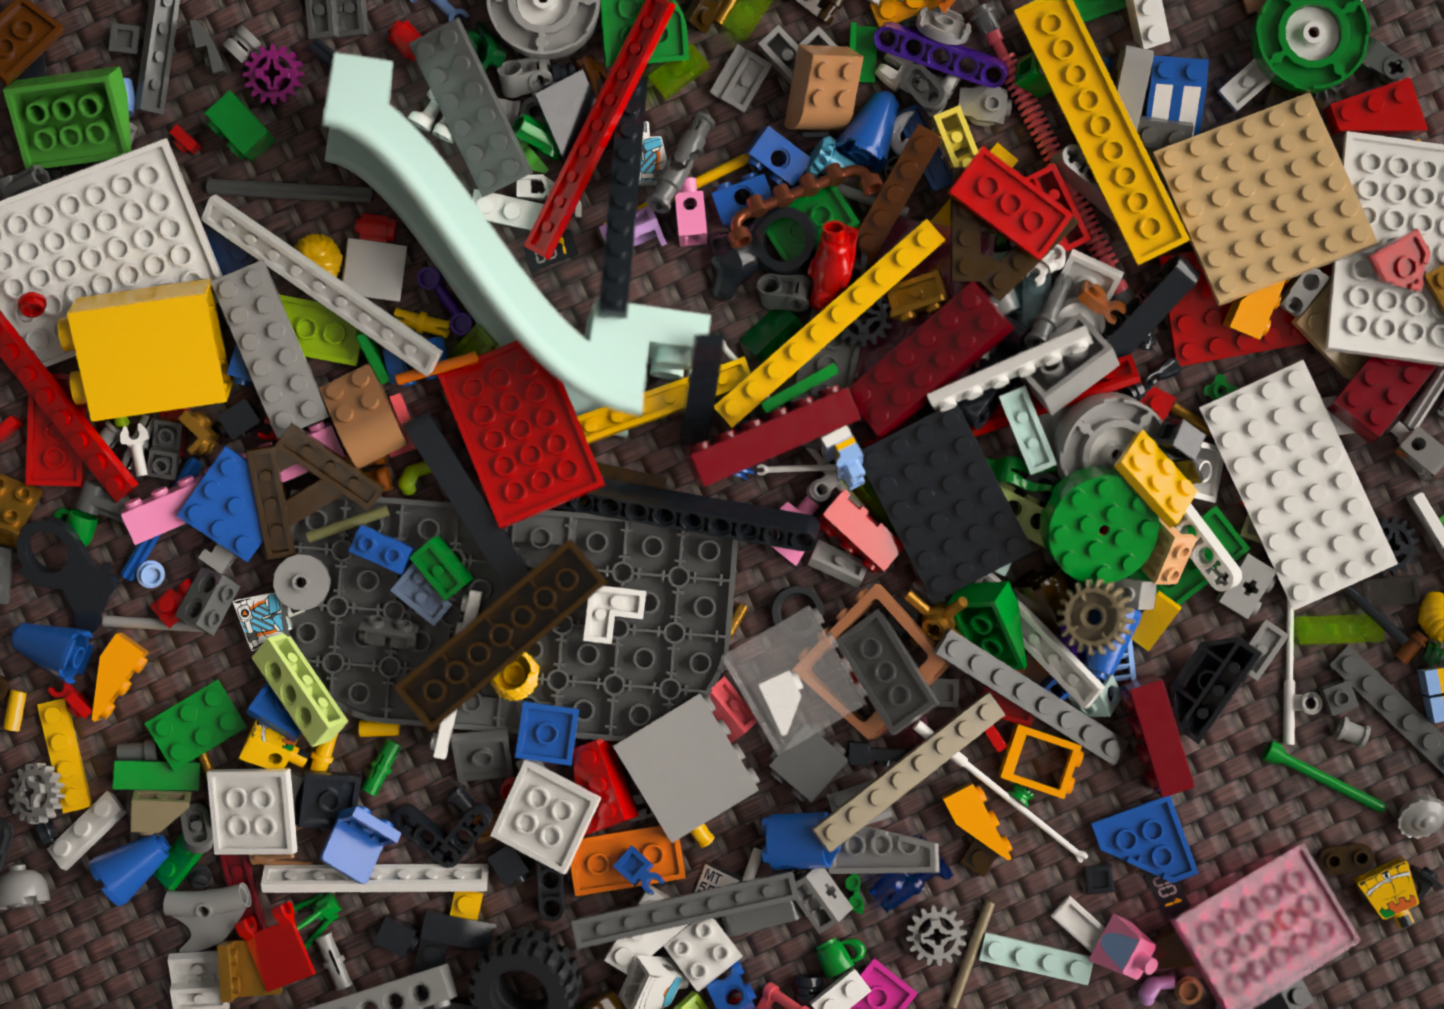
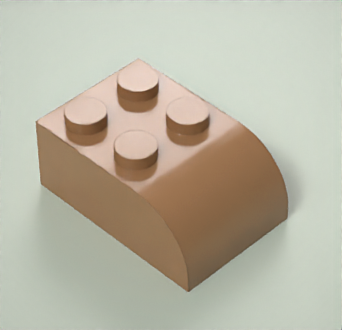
[784,45,863,131]
[319,363,408,468]

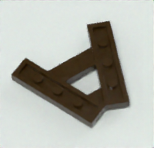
[950,167,1079,302]
[246,422,385,560]

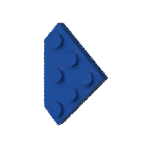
[176,445,263,562]
[1090,796,1199,883]

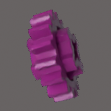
[243,44,305,106]

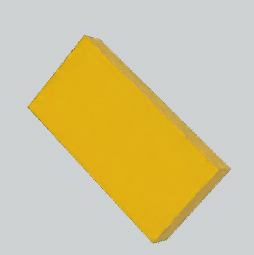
[1132,591,1182,651]

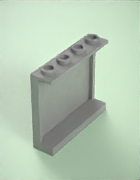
[613,693,760,843]

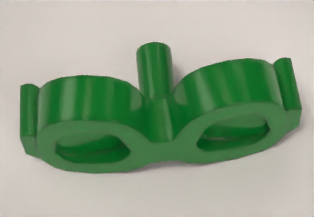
[845,873,864,914]

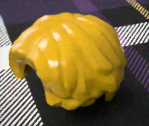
[294,234,343,277]
[1418,592,1444,642]
[490,652,539,701]

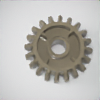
[1057,578,1135,655]

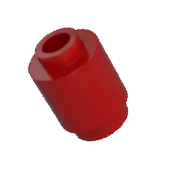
[388,20,422,62]
[355,212,397,243]

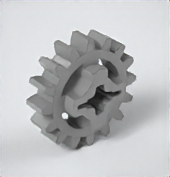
[9,763,65,824]
[906,904,967,966]

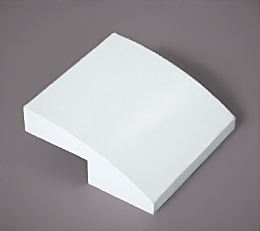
[342,238,407,302]
[168,951,230,1009]

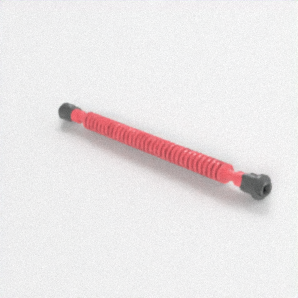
[969,3,1136,312]

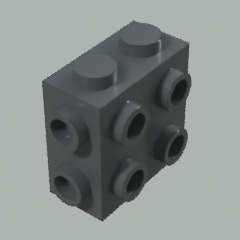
[768,722,848,803]

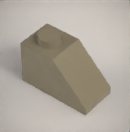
[131,790,191,835]

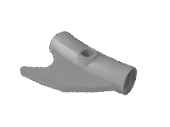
[163,882,252,953]

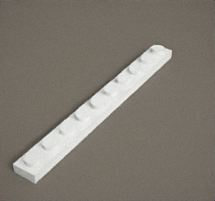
[200,194,443,376]

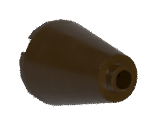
[1012,563,1070,642]
[1150,909,1220,971]

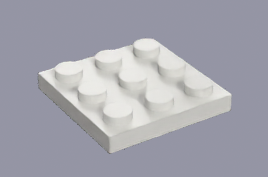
[490,760,602,874]
[207,769,297,855]

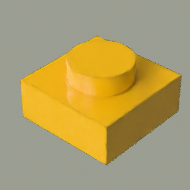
[450,891,484,920]

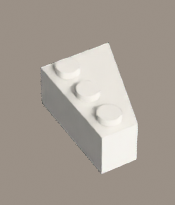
[604,884,688,975]

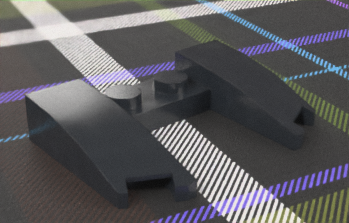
[413,908,497,1009]

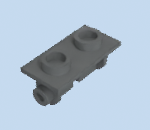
[359,615,420,650]

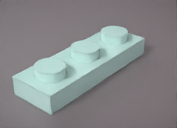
[999,385,1057,475]

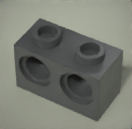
[175,567,241,636]

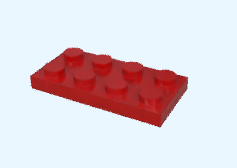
[948,146,1073,261]
[25,374,87,487]

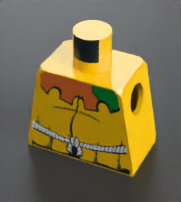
[239,720,310,769]
[1353,856,1419,929]

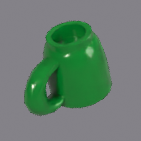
[53,508,98,547]
[816,937,866,979]

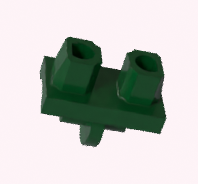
[466,21,507,71]

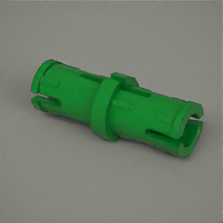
[361,738,402,797]

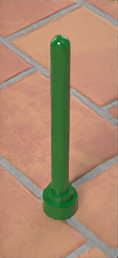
[1262,740,1386,812]

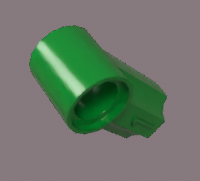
[512,113,559,161]

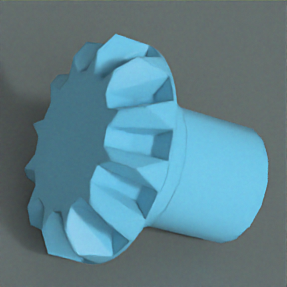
[805,136,855,184]

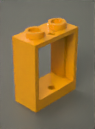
[998,723,1084,799]

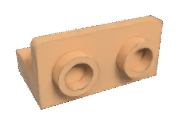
[1140,519,1197,585]

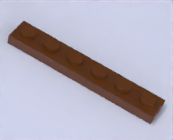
[851,124,943,281]

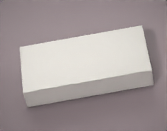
[1050,895,1105,953]

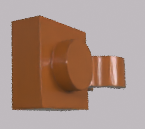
[1077,280,1126,324]

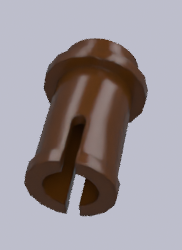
[1393,629,1428,666]

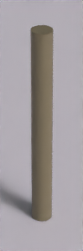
[946,900,995,1009]

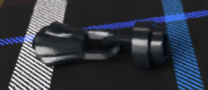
[1123,357,1182,401]

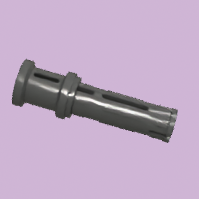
[1024,273,1074,349]

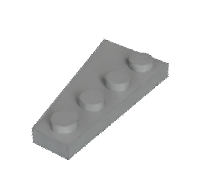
[829,826,939,874]

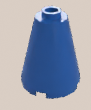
[834,91,899,172]
[1085,609,1142,680]
[11,623,94,684]
[88,833,171,907]

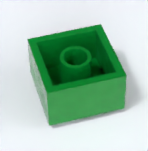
[205,90,277,162]

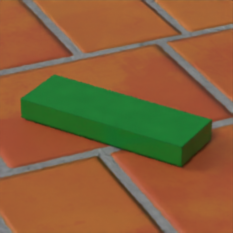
[757,363,839,414]
[112,760,200,791]

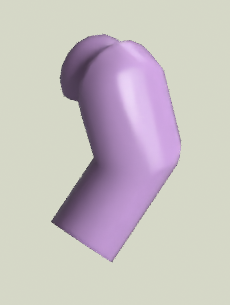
[1138,975,1175,1006]

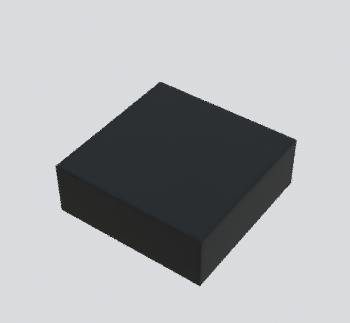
[1083,863,1115,895]

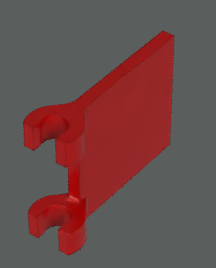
[235,901,316,992]

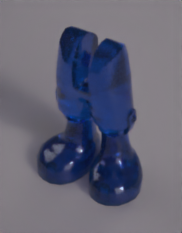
[869,835,954,913]

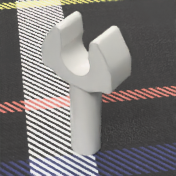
[120,423,150,477]
[743,848,762,881]

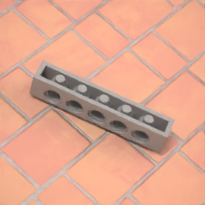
[307,963,458,1009]

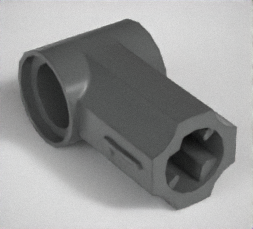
[0,165,51,200]
[75,480,131,523]

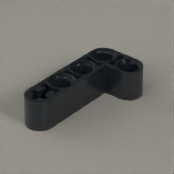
[957,317,1032,430]

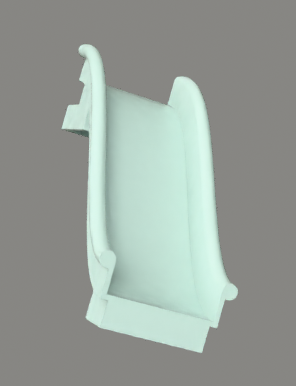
[323,53,711,438]

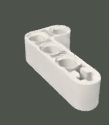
[1159,503,1242,591]

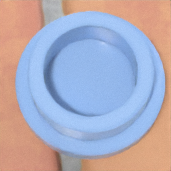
[136,560,165,588]

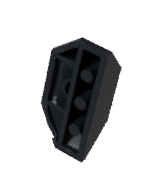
[1170,636,1263,744]

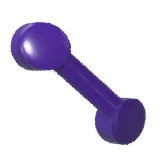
[417,267,474,335]

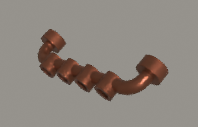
[727,163,883,249]

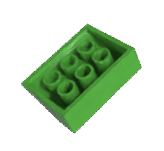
[3,66,131,169]

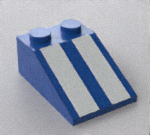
[1143,55,1209,137]

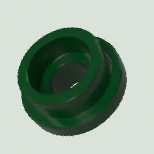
[1422,641,1444,668]

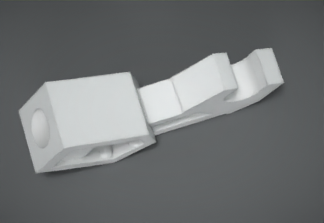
[517,174,582,218]

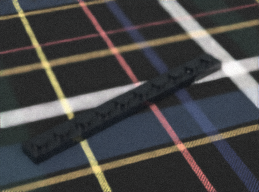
[598,76,648,319]

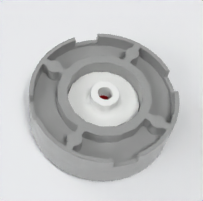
[487,0,601,60]
[1052,392,1170,480]

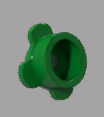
[1203,374,1237,401]

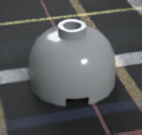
[0,865,50,910]

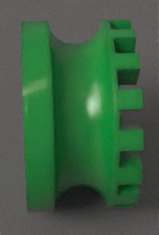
[1007,783,1034,808]

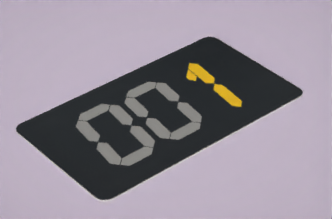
[523,229,579,271]
[1144,872,1191,919]

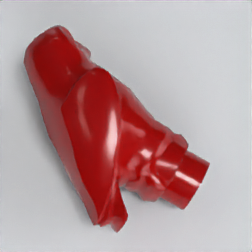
[808,221,858,312]

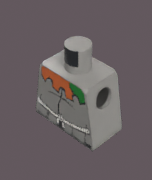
[1388,421,1444,482]

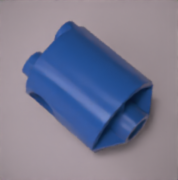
[762,812,841,870]

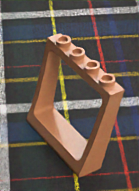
[791,584,952,739]

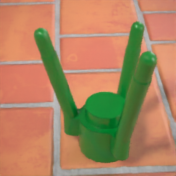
[293,892,342,950]

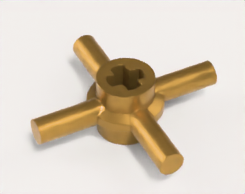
[904,590,968,646]

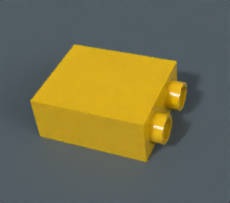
[58,278,233,422]

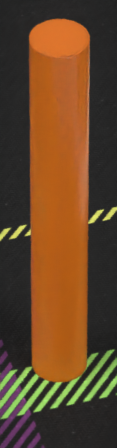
[395,351,478,385]

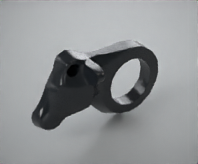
[710,207,819,302]
[17,517,119,634]

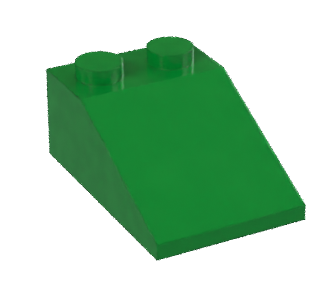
[947,581,1027,670]

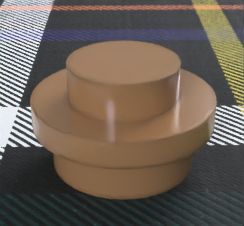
[1174,976,1203,1005]

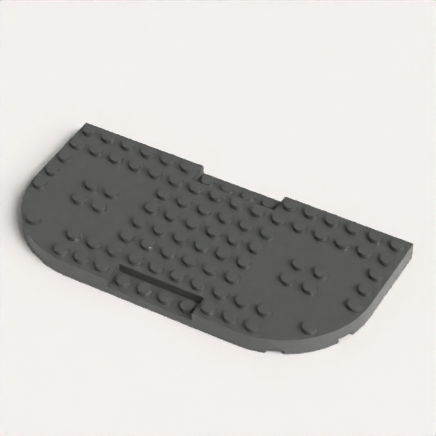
[281,490,738,741]

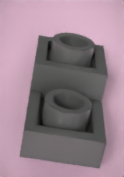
[187,19,228,77]
[147,417,184,480]

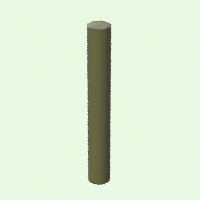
[306,505,390,543]

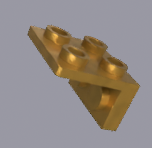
[0,474,42,550]
[217,940,283,1003]

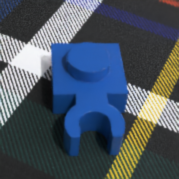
[613,845,664,896]

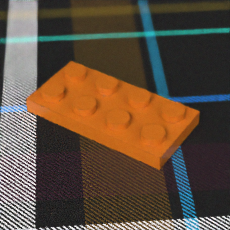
[570,825,686,897]

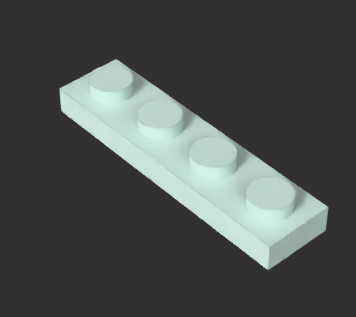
[978,932,1093,985]

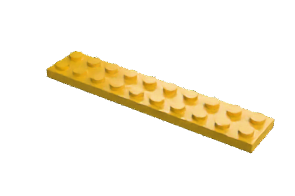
[1014,0,1190,266]

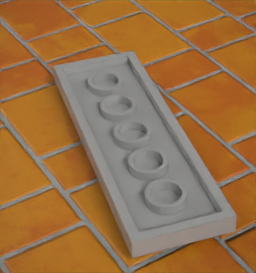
[211,260,330,438]

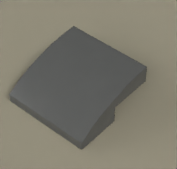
[305,0,369,40]

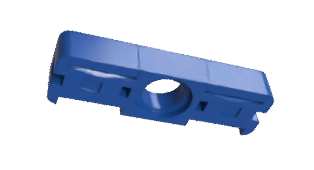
[896,105,951,192]

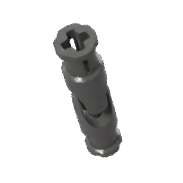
[646,111,715,213]

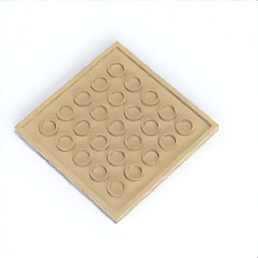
[1152,92,1378,306]

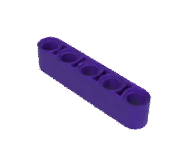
[874,22,1008,88]

